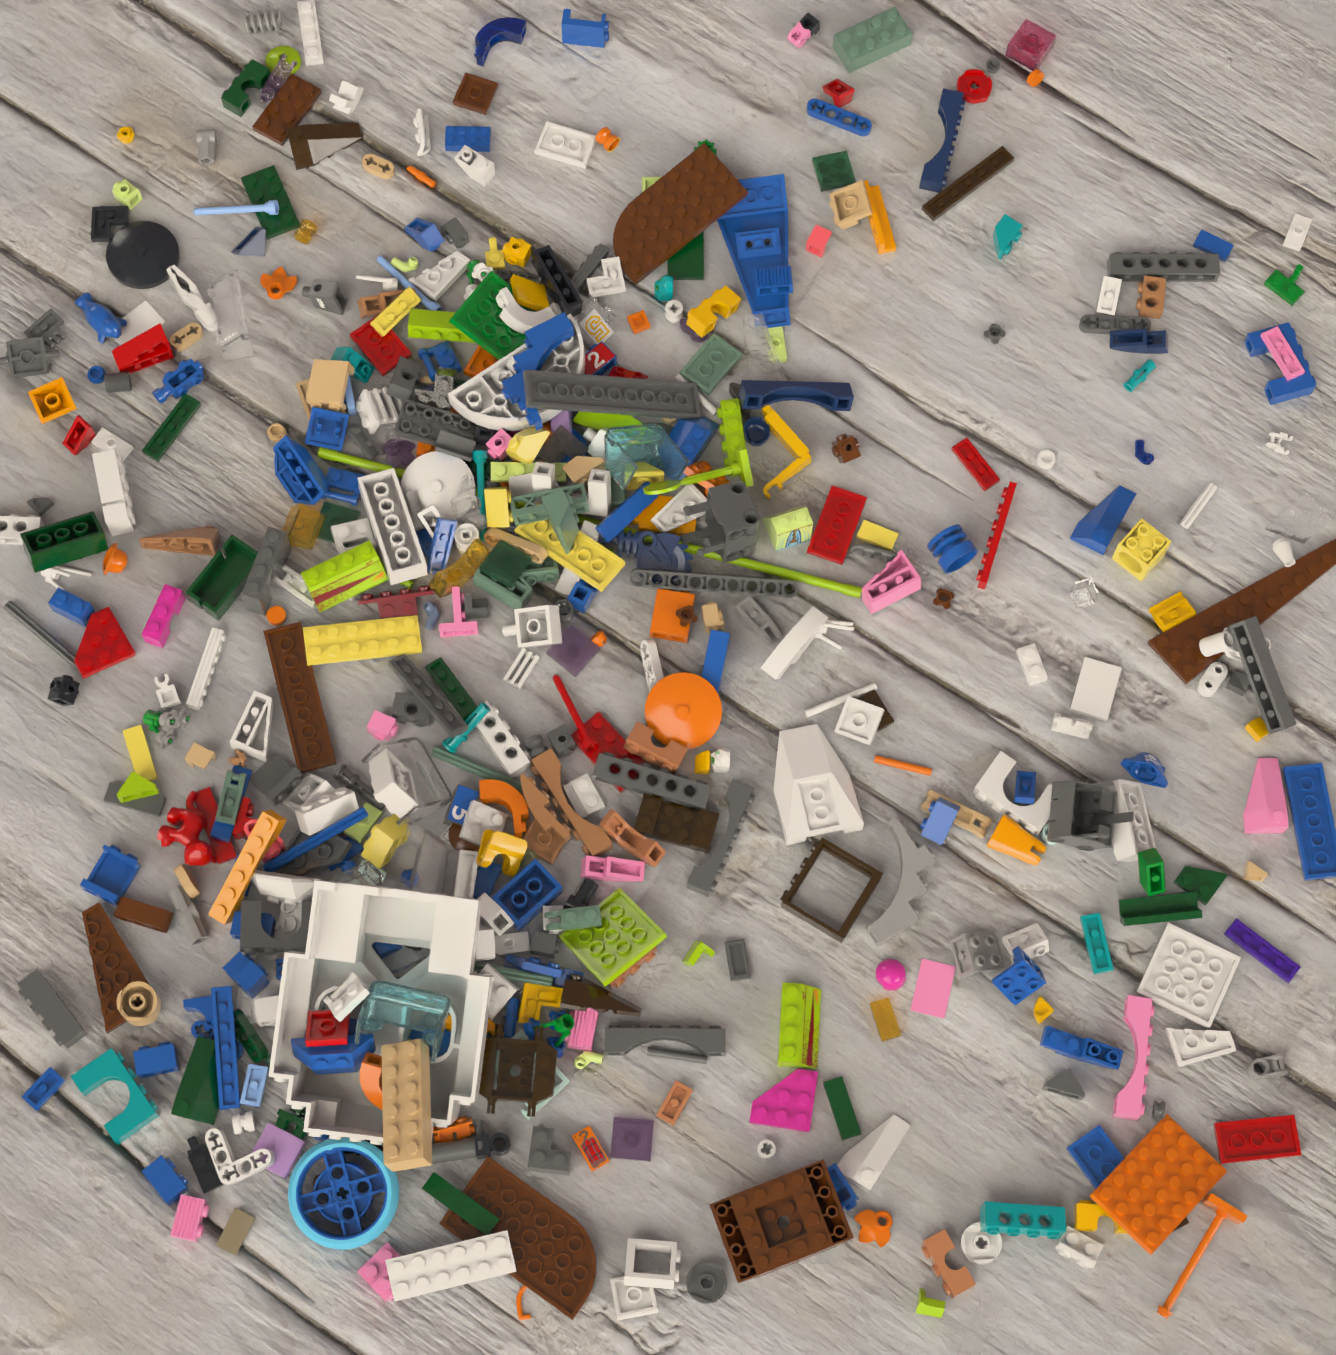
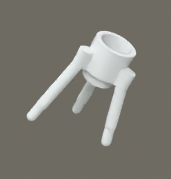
[356,275,398,296]
[41,565,92,591]
[815,620,855,649]

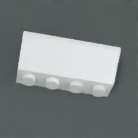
[1107,779,1156,862]

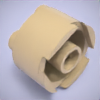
[117,981,161,1026]

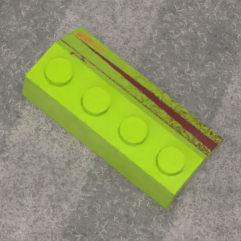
[301,540,388,613]
[777,982,821,1069]

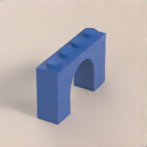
[1244,322,1316,405]

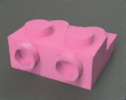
[357,1242,400,1302]

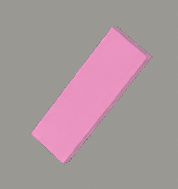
[1260,326,1305,381]

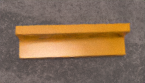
[864,180,896,254]

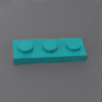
[1080,913,1114,975]

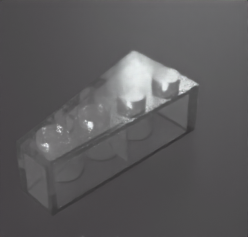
[743,314,787,381]

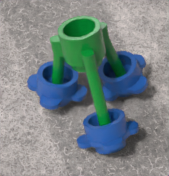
[523,1010,575,1058]

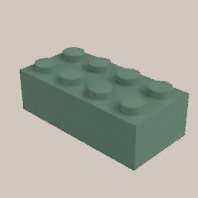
[832,7,913,73]

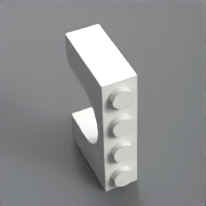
[532,462,612,517]
[973,751,1052,836]

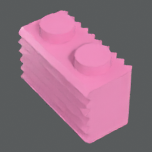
[564,1008,599,1051]
[170,1194,209,1242]

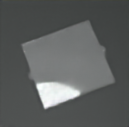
[194,867,231,905]

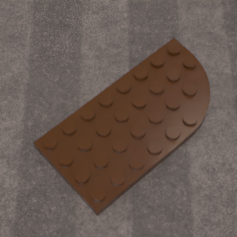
[613,143,749,285]
[439,1156,596,1321]

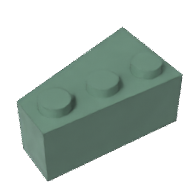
[473,547,532,609]

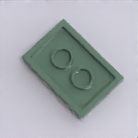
[680,333,743,396]

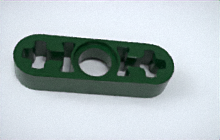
[234,1008,268,1062]

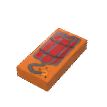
[572,1126,610,1172]

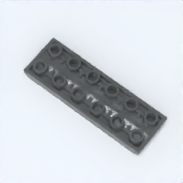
[394,399,510,462]

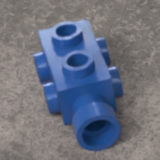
[152,359,205,404]

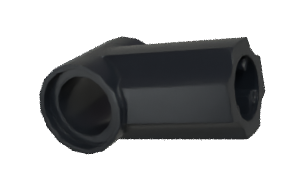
[563,877,598,909]

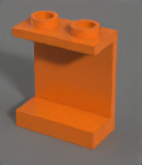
[650,588,695,643]

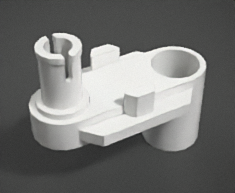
[1199,627,1271,662]

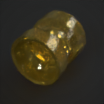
[294,219,318,245]

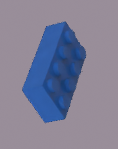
[445,126,491,152]

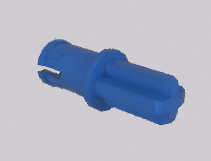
[503,998,519,1038]

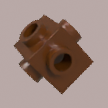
[831,433,861,463]

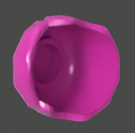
[875,958,906,991]

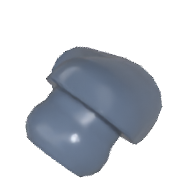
[423,601,440,630]

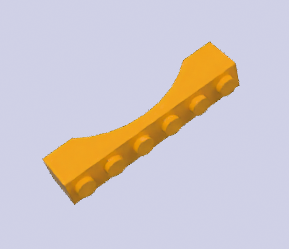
[208,810,287,925]

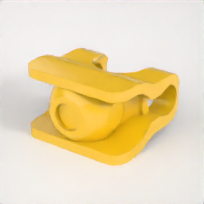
[476,829,527,877]

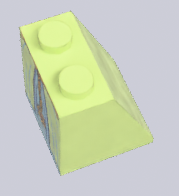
[763,507,813,552]

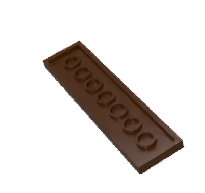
[263,622,337,774]

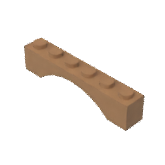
[530,748,613,857]

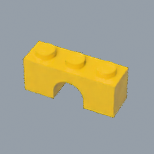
[686,285,741,338]
[1074,1200,1128,1234]

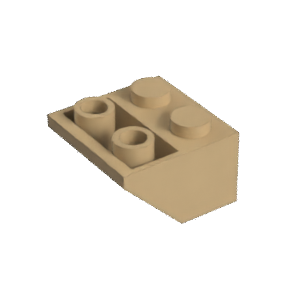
[562,456,614,494]

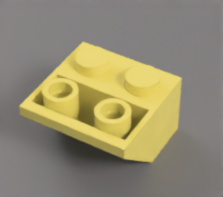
[484,486,514,527]

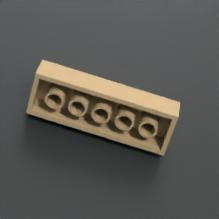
[381,1039,432,1172]

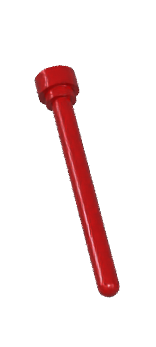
[552,675,599,753]

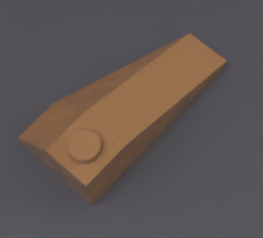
[139,526,221,556]

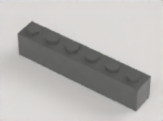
[1229,616,1296,734]

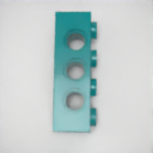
[980,1201,1066,1239]

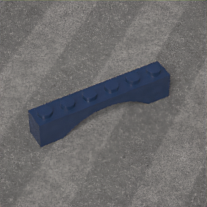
[919,88,966,193]
[739,380,854,411]

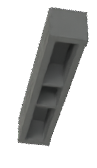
[570,243,609,293]

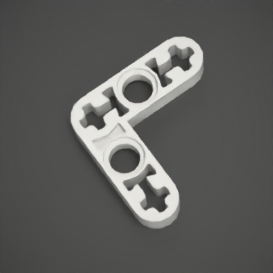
[205,1128,275,1185]

